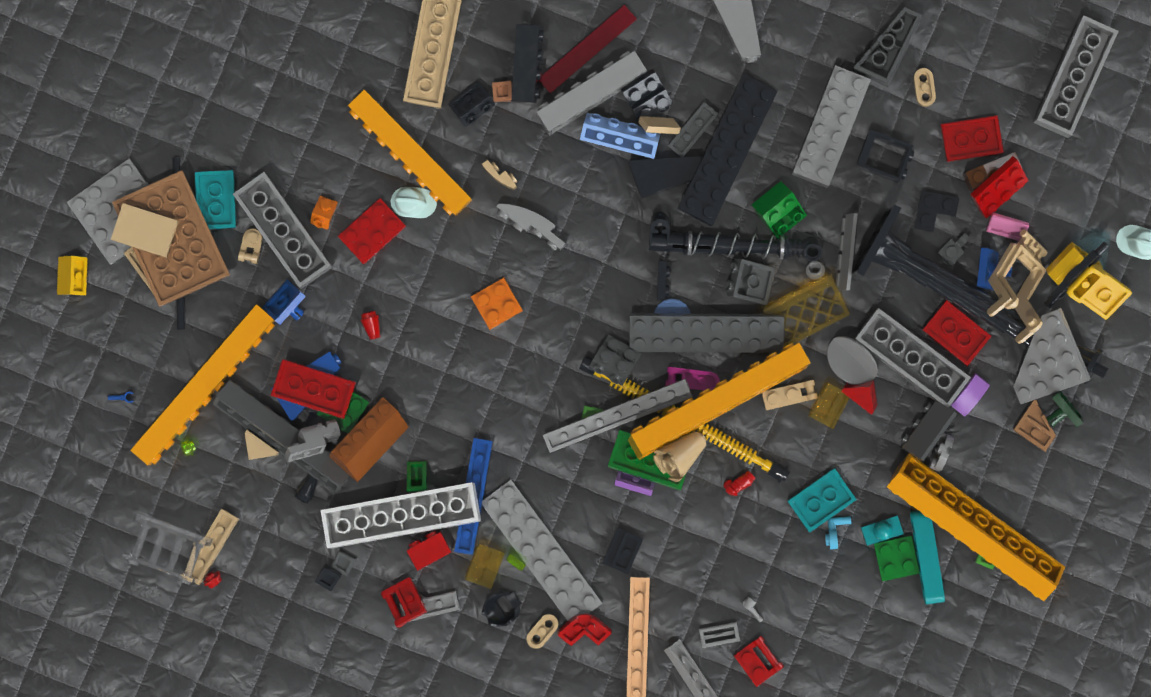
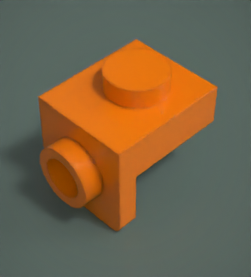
[310,196,338,230]

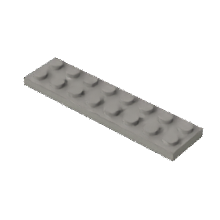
[482,480,602,621]

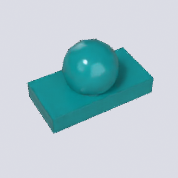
[861,516,904,546]

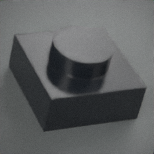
[315,564,342,591]

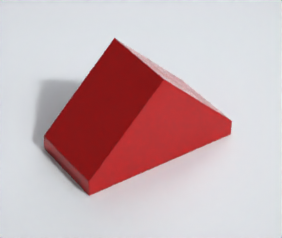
[841,380,877,415]

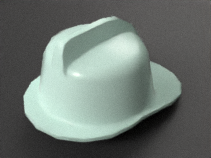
[391,187,437,218]
[1116,225,1151,260]

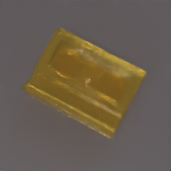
[808,382,849,429]
[464,543,505,589]

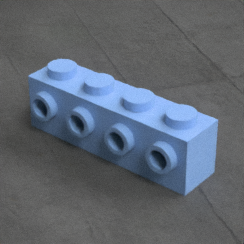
[580,113,661,159]

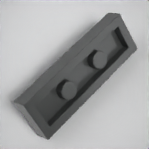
[667,102,719,157]

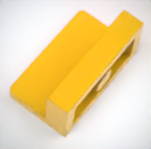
[57,256,87,296]

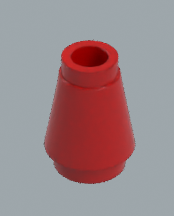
[360,310,381,340]

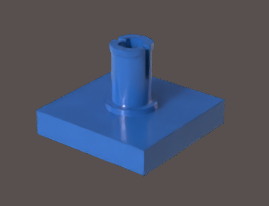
[977,248,1012,291]
[262,279,306,325]

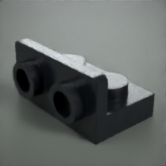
[448,81,495,127]

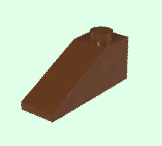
[963,152,1023,192]

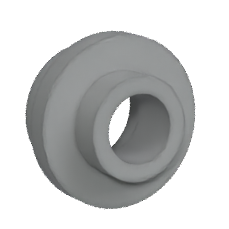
[806,261,825,280]

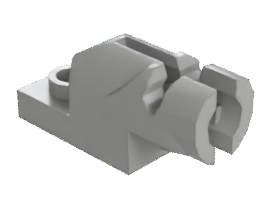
[285,419,340,462]

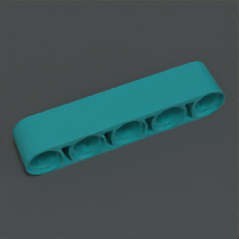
[910,510,945,605]

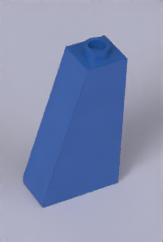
[271,352,342,421]

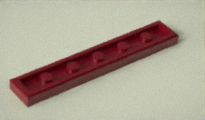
[539,5,637,94]

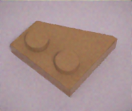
[1013,400,1056,452]

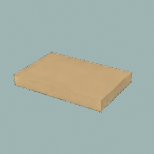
[111,203,179,258]

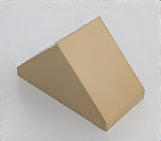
[245,430,279,460]

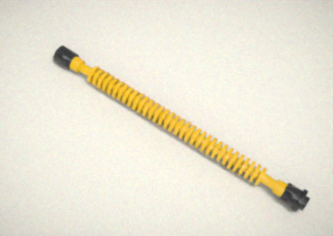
[579,356,790,483]

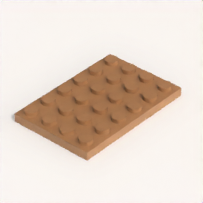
[112,170,230,307]

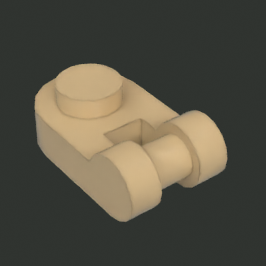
[238,229,263,264]

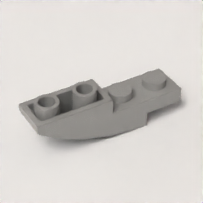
[496,204,565,251]

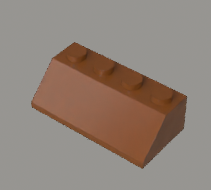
[329,397,409,482]

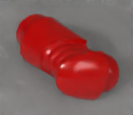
[723,470,756,496]

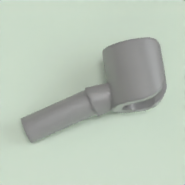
[743,597,763,622]

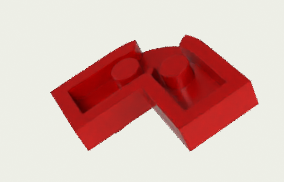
[557,614,612,646]

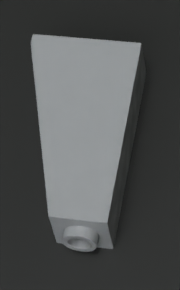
[711,0,761,63]

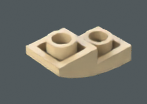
[482,160,518,190]

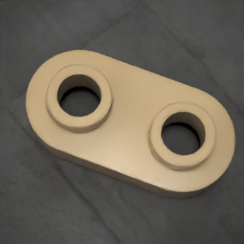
[913,68,936,107]
[527,614,558,649]

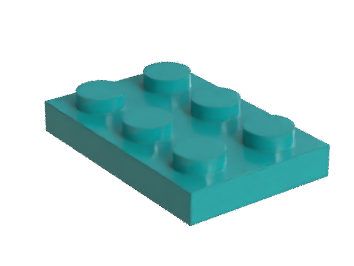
[195,170,237,229]
[787,468,857,533]

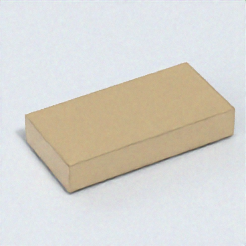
[638,116,681,134]

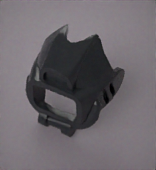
[482,590,522,627]

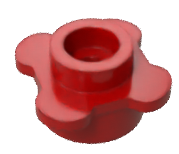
[203,571,222,588]

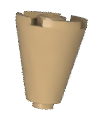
[653,431,706,482]

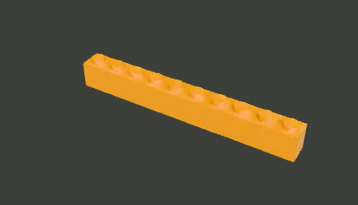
[130,304,275,465]

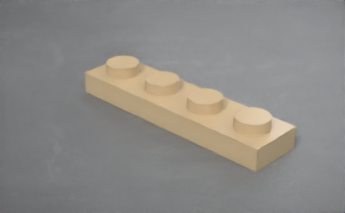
[183,509,239,585]

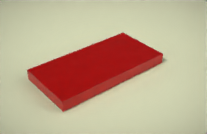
[270,359,356,419]

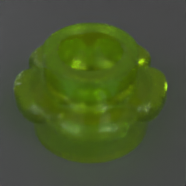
[180,438,196,457]

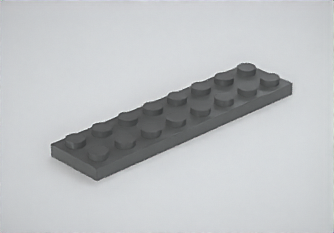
[630,313,784,353]

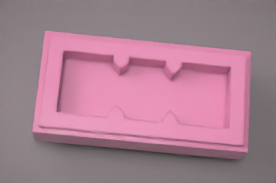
[986,212,1029,241]

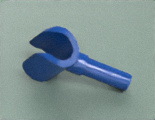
[108,391,134,403]

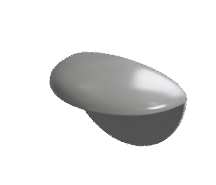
[827,336,878,385]

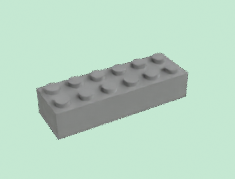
[1033,15,1118,138]
[537,51,647,136]
[792,65,871,188]
[233,172,332,289]
[854,308,971,408]

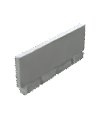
[835,213,857,291]

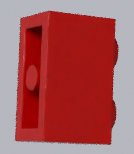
[407,530,452,571]

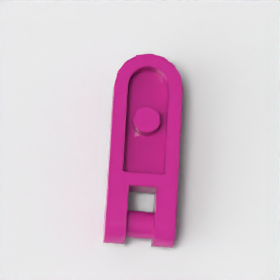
[665,367,720,391]

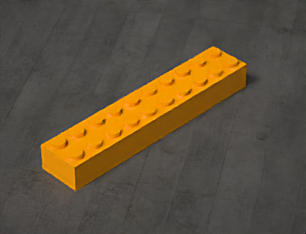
[628,343,811,460]
[887,453,1065,601]

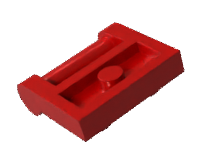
[380,577,427,628]
[733,635,784,687]

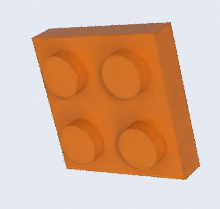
[471,278,523,330]

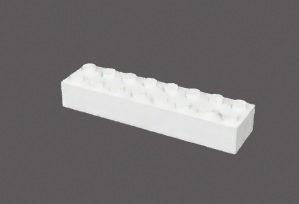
[321,482,481,549]

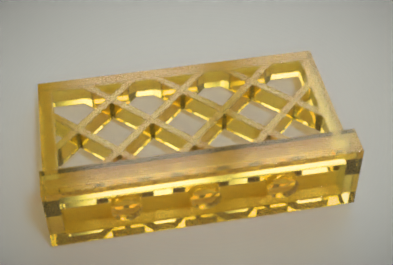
[760,273,850,347]

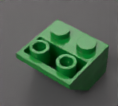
[751,181,807,239]

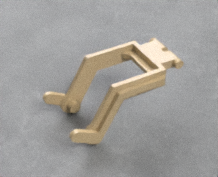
[987,229,1048,344]

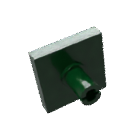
[1046,391,1083,427]

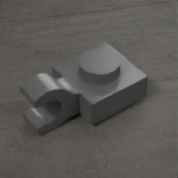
[937,233,970,266]

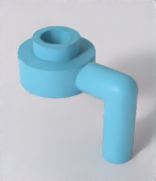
[825,516,851,549]

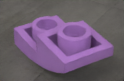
[951,373,990,416]

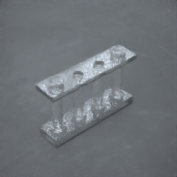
[122,513,213,585]

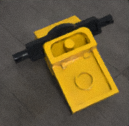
[1044,241,1132,320]

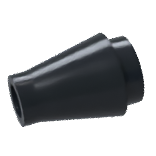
[294,474,318,504]

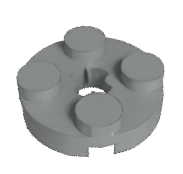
[929,433,954,472]

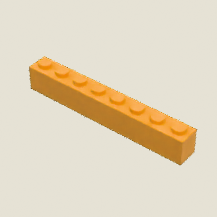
[348,90,472,216]

